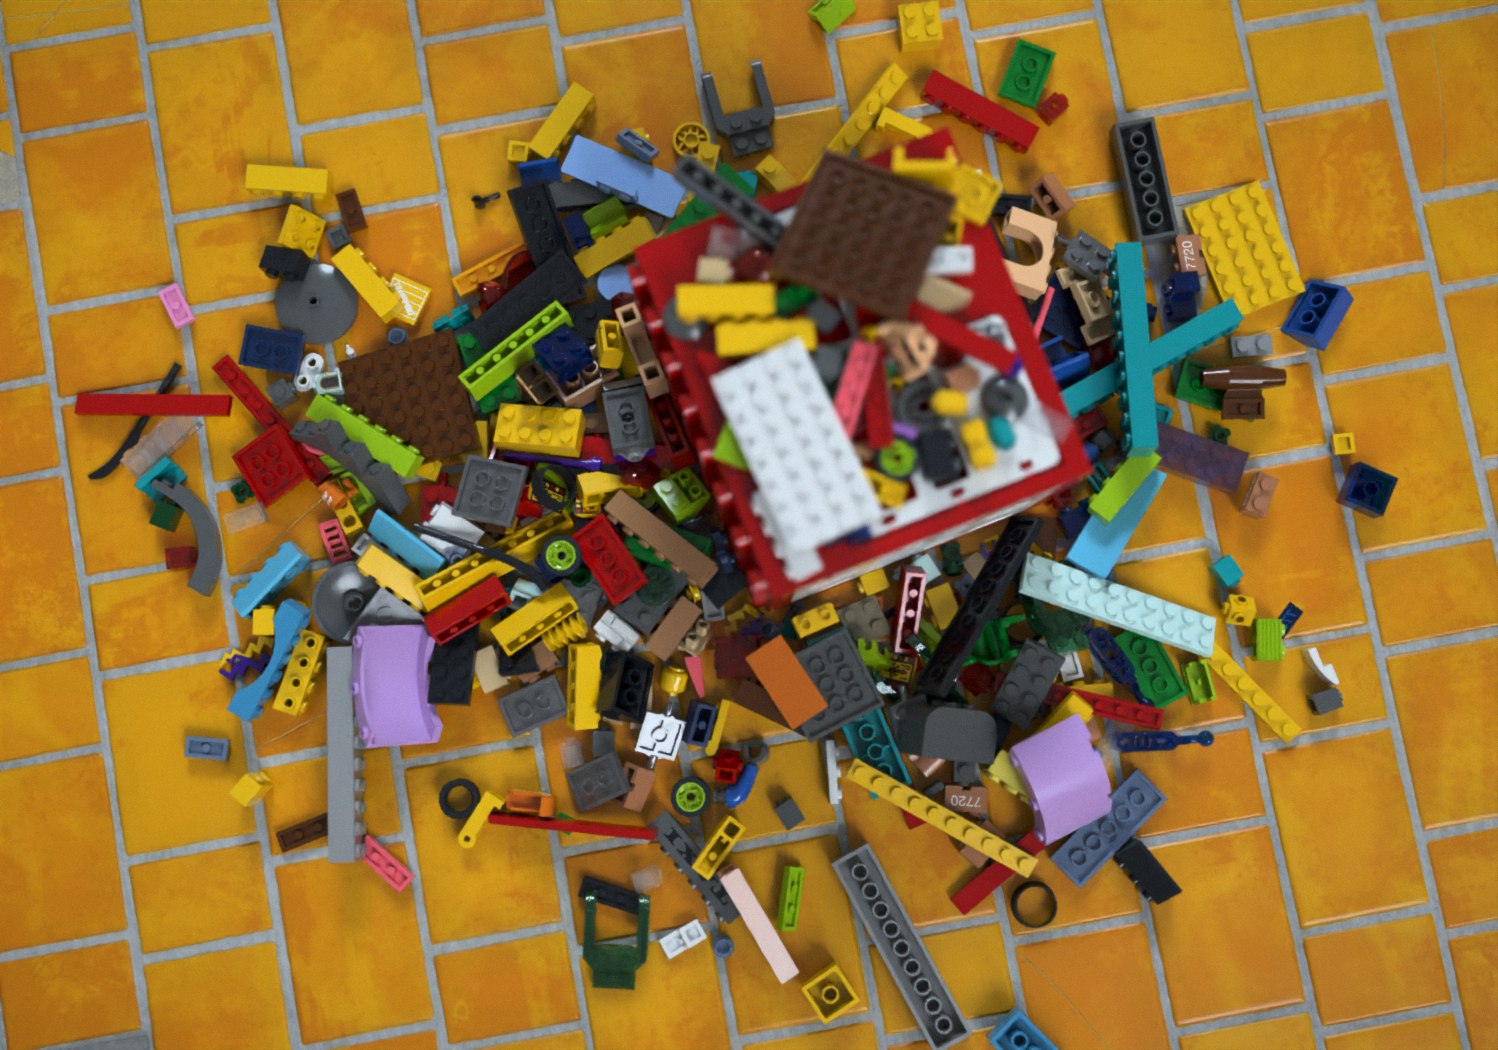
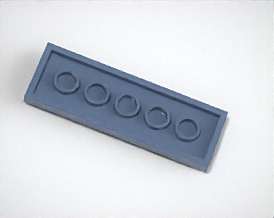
[1049,768,1168,889]

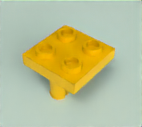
[277,204,326,259]

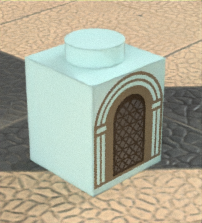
[313,370,345,397]

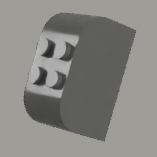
[899,700,997,764]

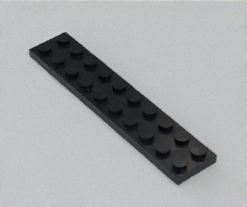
[912,517,1044,698]

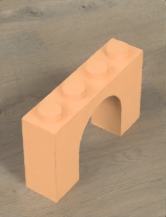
[1001,206,1058,301]
[615,302,669,399]

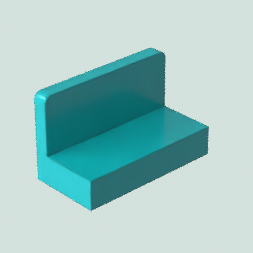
[134,456,188,504]

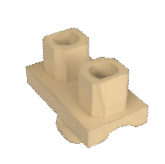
[678,618,715,658]

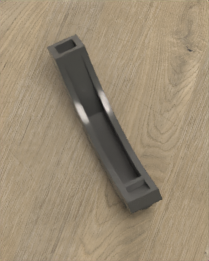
[151,479,223,597]

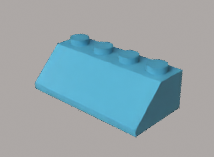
[367,509,449,580]
[231,541,312,620]

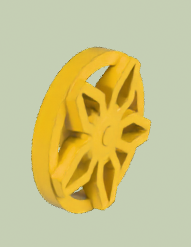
[673,122,710,159]

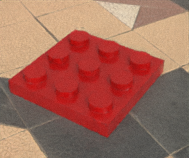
[232,423,312,509]

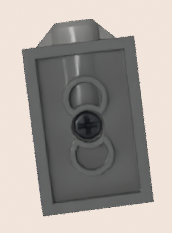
[602,385,656,463]

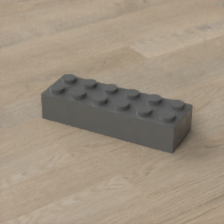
[1109,117,1179,246]
[614,515,716,637]

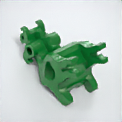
[963,613,1026,666]

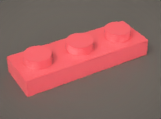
[363,834,415,893]

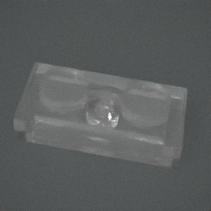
[1019,399,1074,444]
[222,502,269,535]

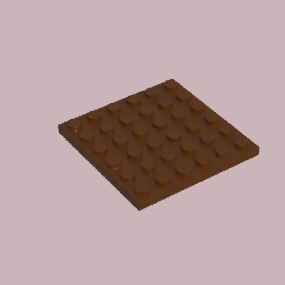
[767,148,959,324]
[338,328,482,473]

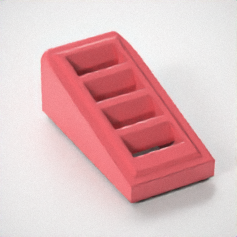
[318,518,353,565]
[684,656,705,698]

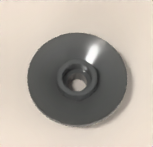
[663,296,710,341]
[981,376,1029,423]

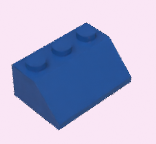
[1280,279,1354,351]
[1048,351,1090,391]

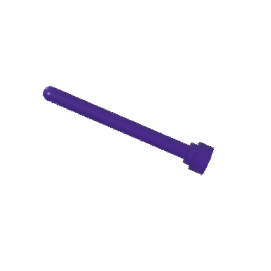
[503,450,602,472]

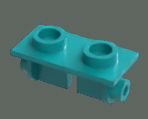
[432,304,476,333]

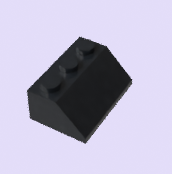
[595,650,655,724]
[1114,837,1182,905]

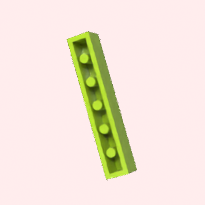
[458,300,574,402]
[305,393,425,479]

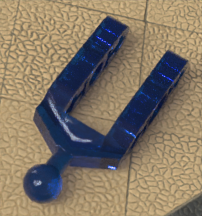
[1083,627,1155,707]
[1108,730,1214,752]

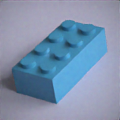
[986,1006,1059,1050]

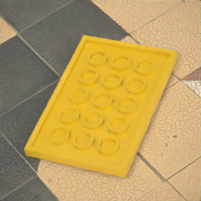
[1182,180,1306,316]

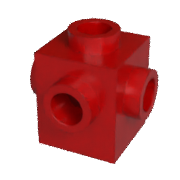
[712,748,743,784]

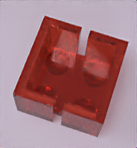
[715,634,761,679]

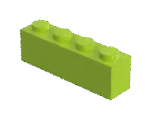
[1087,452,1162,526]

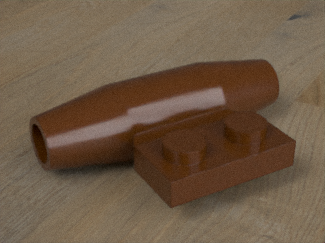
[1199,365,1287,420]

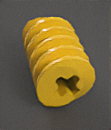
[541,612,588,651]

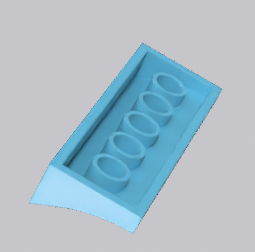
[1065,457,1167,580]

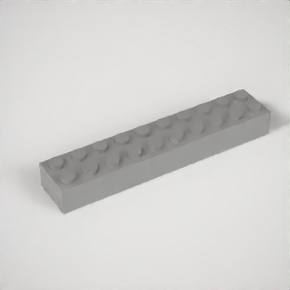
[327,646,367,863]
[830,841,973,1050]

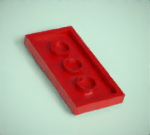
[570,513,649,606]

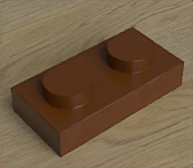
[335,188,368,234]

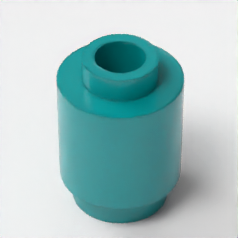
[985,415,1018,453]

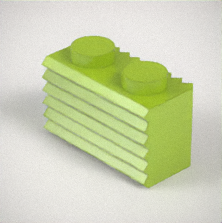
[1251,619,1286,661]

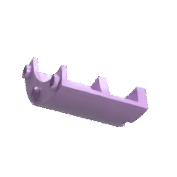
[350,624,443,748]
[1008,713,1112,846]

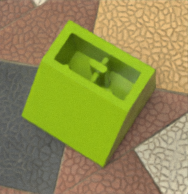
[652,466,711,528]

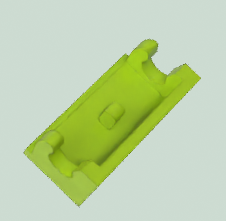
[340,471,380,515]
[858,638,893,670]
[1180,659,1217,705]

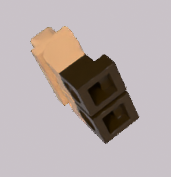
[515,359,559,406]

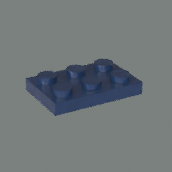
[238,324,307,376]

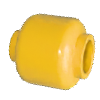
[659,664,689,696]

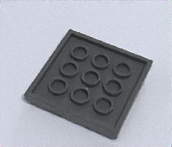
[794,628,886,743]

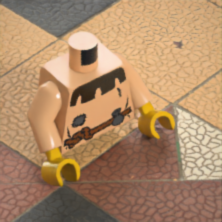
[861,319,936,394]

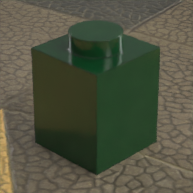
[149,499,184,533]

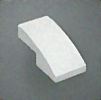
[1301,647,1340,685]
[658,919,707,959]

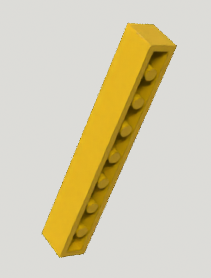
[414,508,576,614]

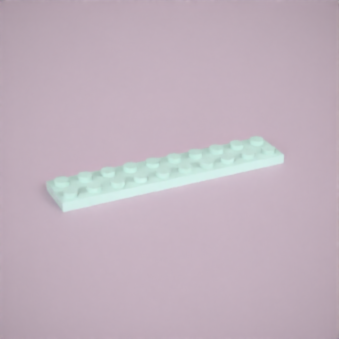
[1019,552,1216,658]

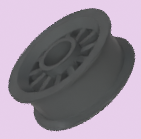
[895,380,949,435]

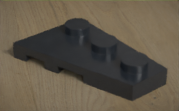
[498,616,541,677]

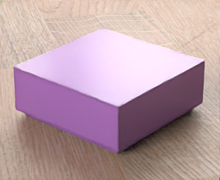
[892,421,918,441]

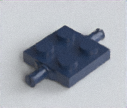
[711,527,736,574]

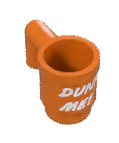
[318,478,358,511]

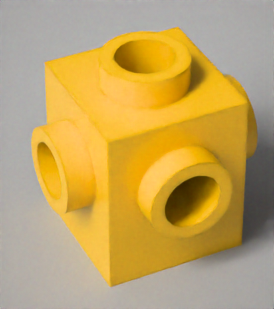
[1221,594,1257,627]

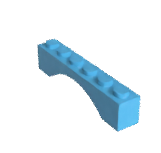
[227,598,312,722]

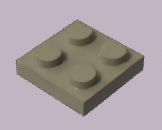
[836,594,891,648]

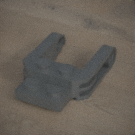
[701,59,775,159]

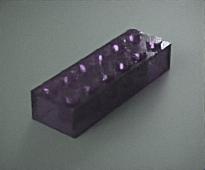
[1113,421,1249,495]

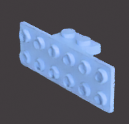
[561,135,686,219]

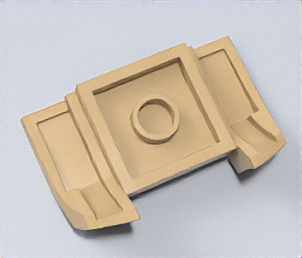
[1055,266,1115,346]

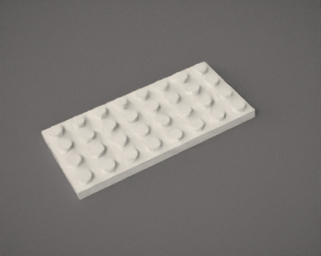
[711,338,883,557]

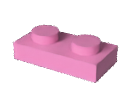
[158,283,196,329]

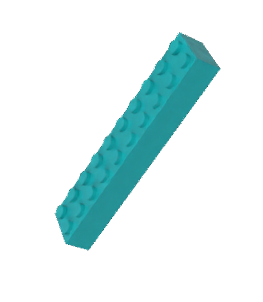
[1106,242,1159,457]
[1060,298,1244,420]

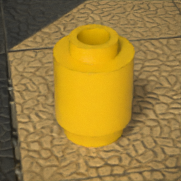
[931,389,968,416]

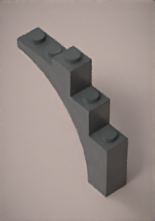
[289,419,412,515]

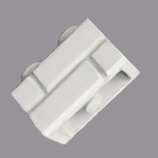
[593,609,642,652]

